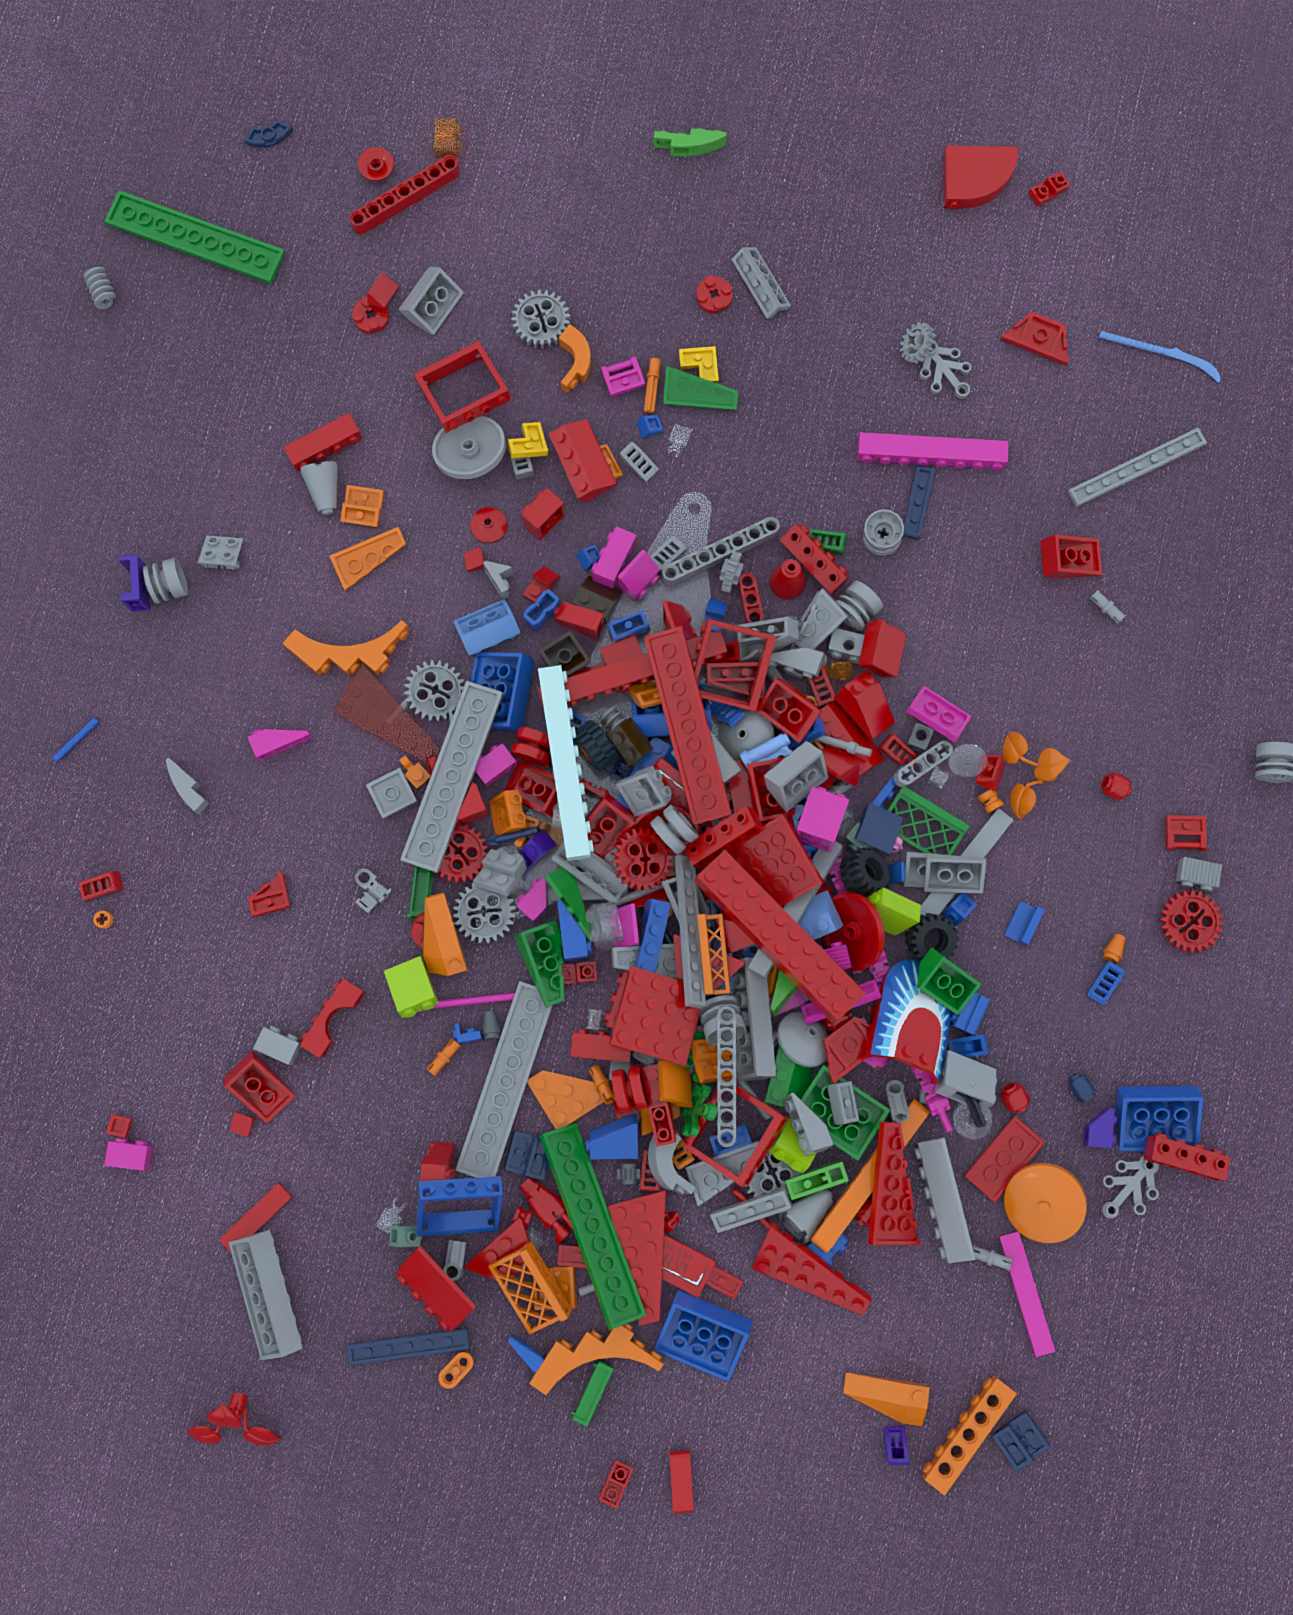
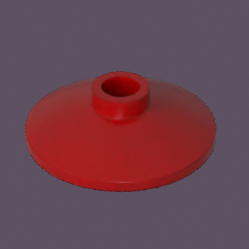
[358,147,394,181]
[470,507,507,543]

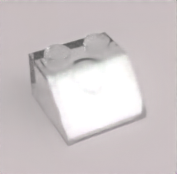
[586,902,624,952]

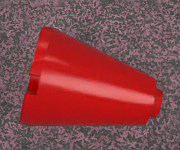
[769,559,807,600]

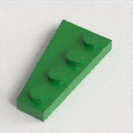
[663,366,738,410]

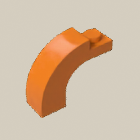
[559,324,591,394]

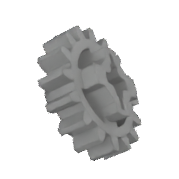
[900,322,936,364]
[719,551,744,593]

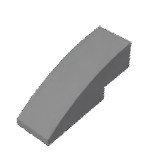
[166,757,210,814]

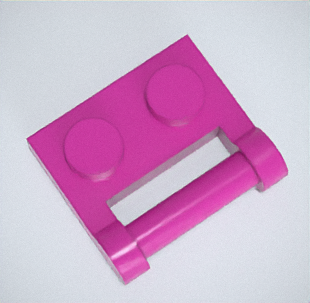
[600,356,645,397]

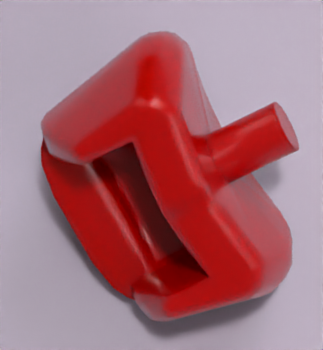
[664,1211,681,1232]

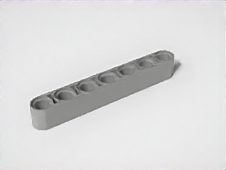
[662,517,780,586]
[717,1004,736,1147]

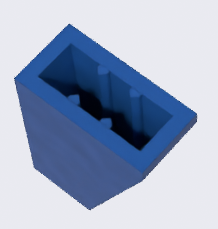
[586,1114,638,1159]

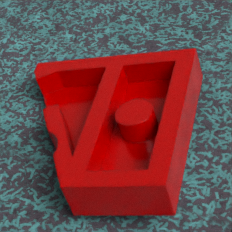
[248,871,291,918]

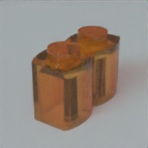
[434,117,462,157]

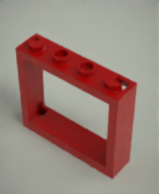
[414,341,511,433]
[692,618,776,712]
[683,1078,788,1187]

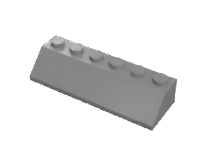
[731,957,776,1082]
[914,1137,976,1263]
[229,1230,303,1360]

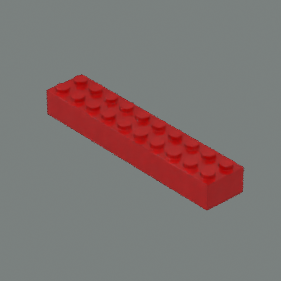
[694,850,866,1025]

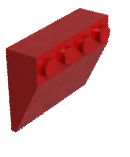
[395,1246,476,1332]

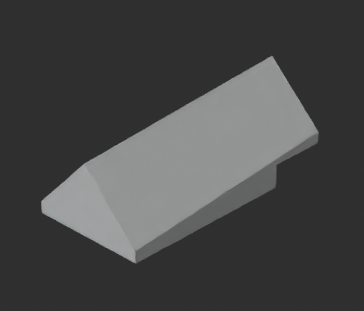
[904,852,987,893]

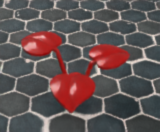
[186,1393,281,1446]

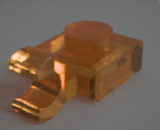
[819,661,853,681]
[538,821,564,846]

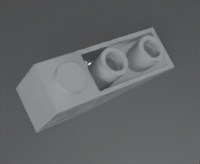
[769,647,825,679]
[784,1093,834,1156]

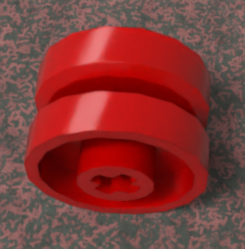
[510,727,552,768]
[611,1065,649,1114]

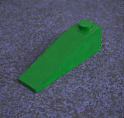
[545,867,594,944]
[514,920,564,1007]

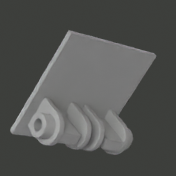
[198,535,243,570]

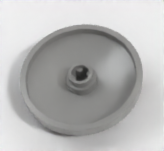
[432,416,506,479]

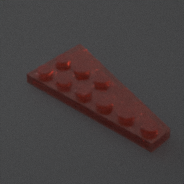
[333,664,441,764]

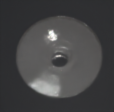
[949,743,987,777]
[953,1103,993,1140]

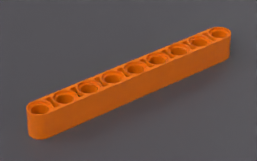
[810,1098,930,1253]

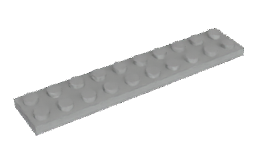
[400,681,503,873]
[455,981,553,1178]

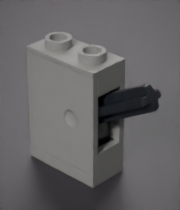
[935,1050,997,1128]

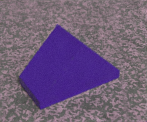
[884,1426,910,1465]

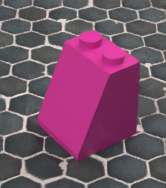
[796,787,849,853]

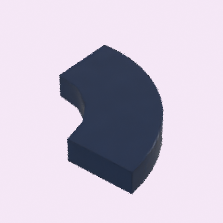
[244,119,293,148]

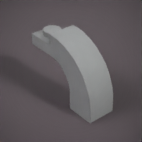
[648,1134,696,1195]

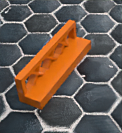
[697,914,730,996]

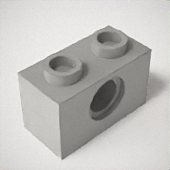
[827,628,865,664]

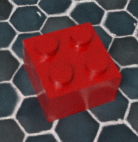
[521,488,565,541]

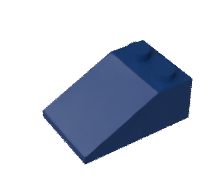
[557,900,593,962]

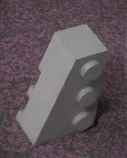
[737,617,799,663]

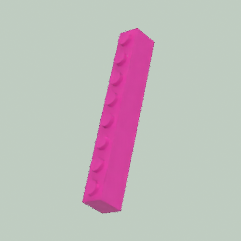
[857,432,1008,471]

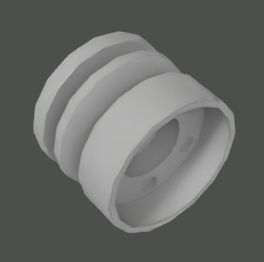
[863,509,904,556]
[143,557,189,604]
[836,581,883,631]
[1255,742,1293,783]
[699,995,747,1045]

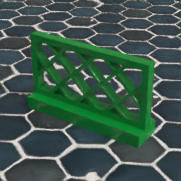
[888,787,970,855]

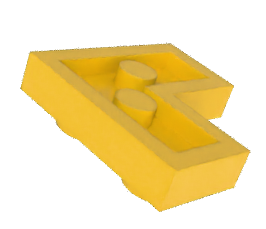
[679,346,719,383]
[507,422,548,459]

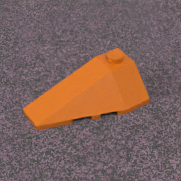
[423,892,467,976]
[843,1372,929,1426]

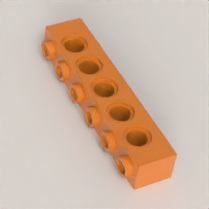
[922,1375,1017,1496]

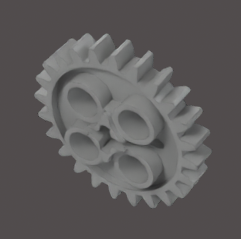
[511,289,571,348]
[404,660,464,722]
[453,883,516,944]
[747,1141,802,1198]

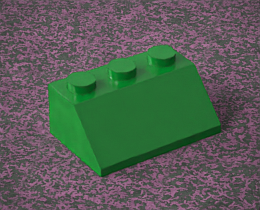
[917,947,982,1015]
[763,1044,813,1108]

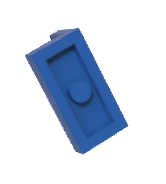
[1004,901,1045,946]

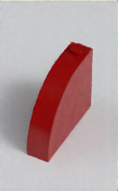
[943,146,1018,210]

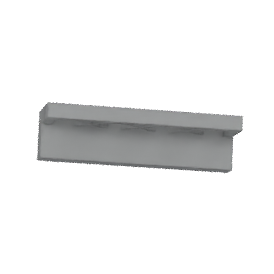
[731,247,791,319]
[551,842,628,905]

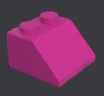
[618,550,660,602]

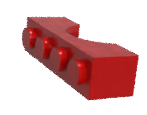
[300,978,366,1059]

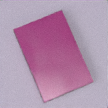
[906,686,972,742]

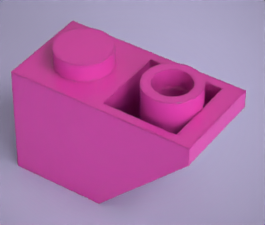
[516,877,548,923]

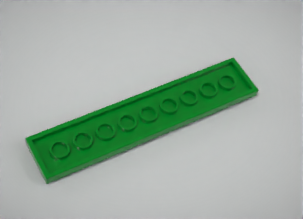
[104,190,285,284]
[540,1123,646,1330]

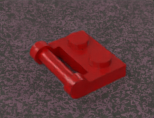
[1165,815,1207,851]

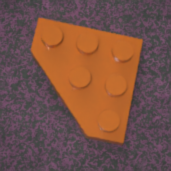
[527,1070,603,1129]

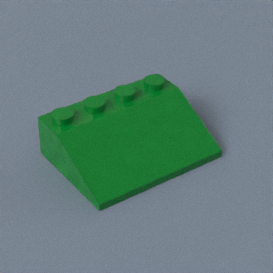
[800,1065,890,1161]

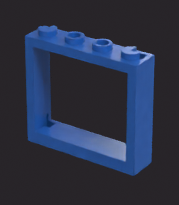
[416,1176,503,1237]

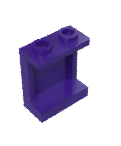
[119,554,150,612]

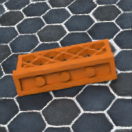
[488,1241,572,1335]

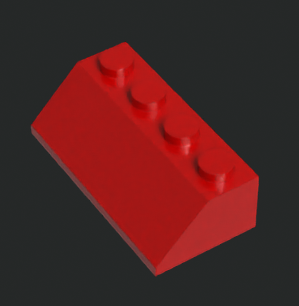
[549,419,617,503]
[818,701,885,778]

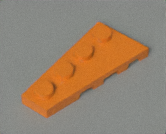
[330,527,406,591]

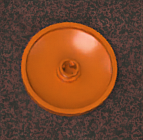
[1004,1163,1087,1243]

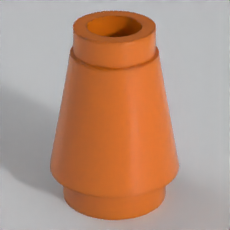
[1103,934,1126,964]

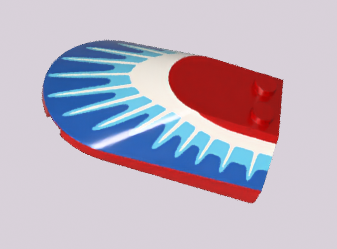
[865,959,952,1085]

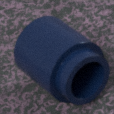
[1067,1072,1096,1103]

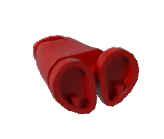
[519,1177,573,1245]

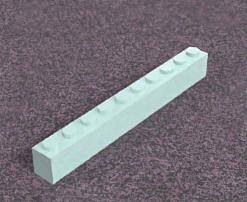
[538,665,594,861]

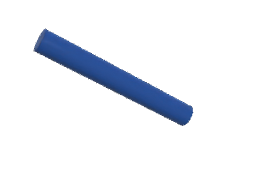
[52,717,99,763]

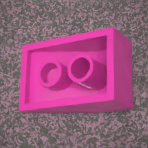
[609,904,640,947]

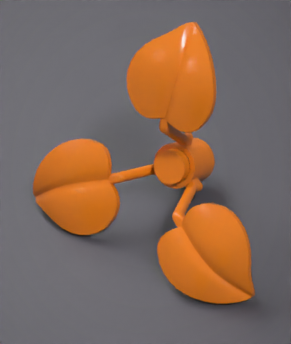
[1002,732,1070,819]

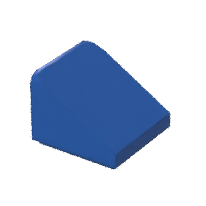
[637,415,664,438]
[576,545,600,571]
[888,862,905,884]

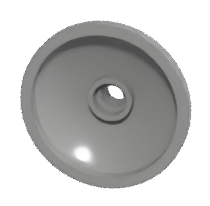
[718,708,775,761]
[777,1012,829,1067]

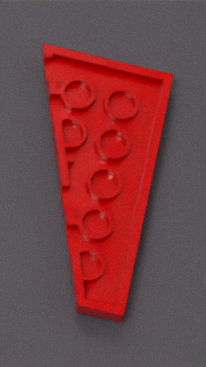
[868,1121,920,1245]
[608,1190,667,1326]
[751,1222,872,1316]

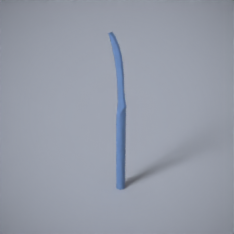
[1099,331,1221,383]

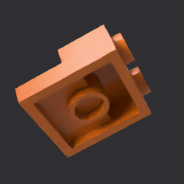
[488,790,526,836]

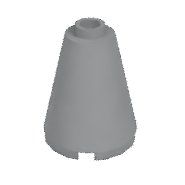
[300,461,338,515]
[778,1189,833,1243]

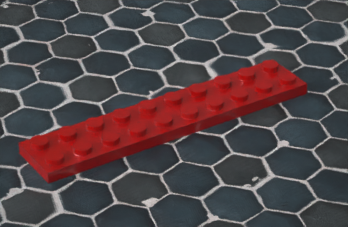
[644,626,732,825]

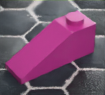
[248,729,312,761]

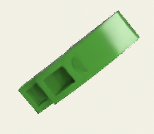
[654,128,727,156]

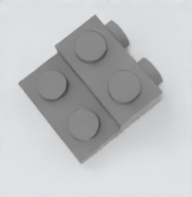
[616,765,671,816]
[473,848,527,896]

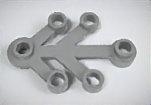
[919,342,971,399]
[1101,1156,1159,1218]

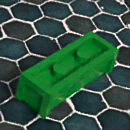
[407,866,434,919]
[571,1359,614,1427]

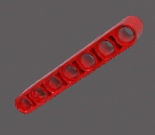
[350,155,460,234]

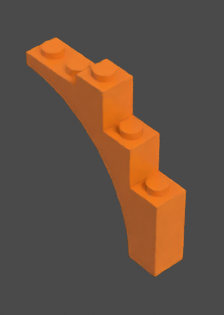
[282,620,410,676]
[529,1323,664,1395]

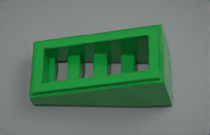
[809,529,848,555]

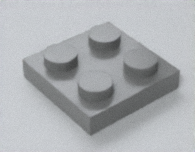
[366,768,418,819]

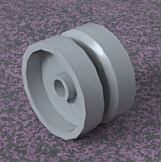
[650,804,699,854]

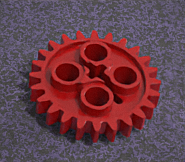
[433,822,488,885]
[611,828,673,891]
[1158,890,1224,953]

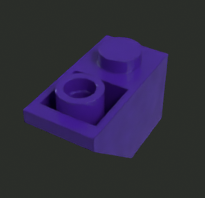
[518,830,557,874]
[1083,1108,1117,1149]

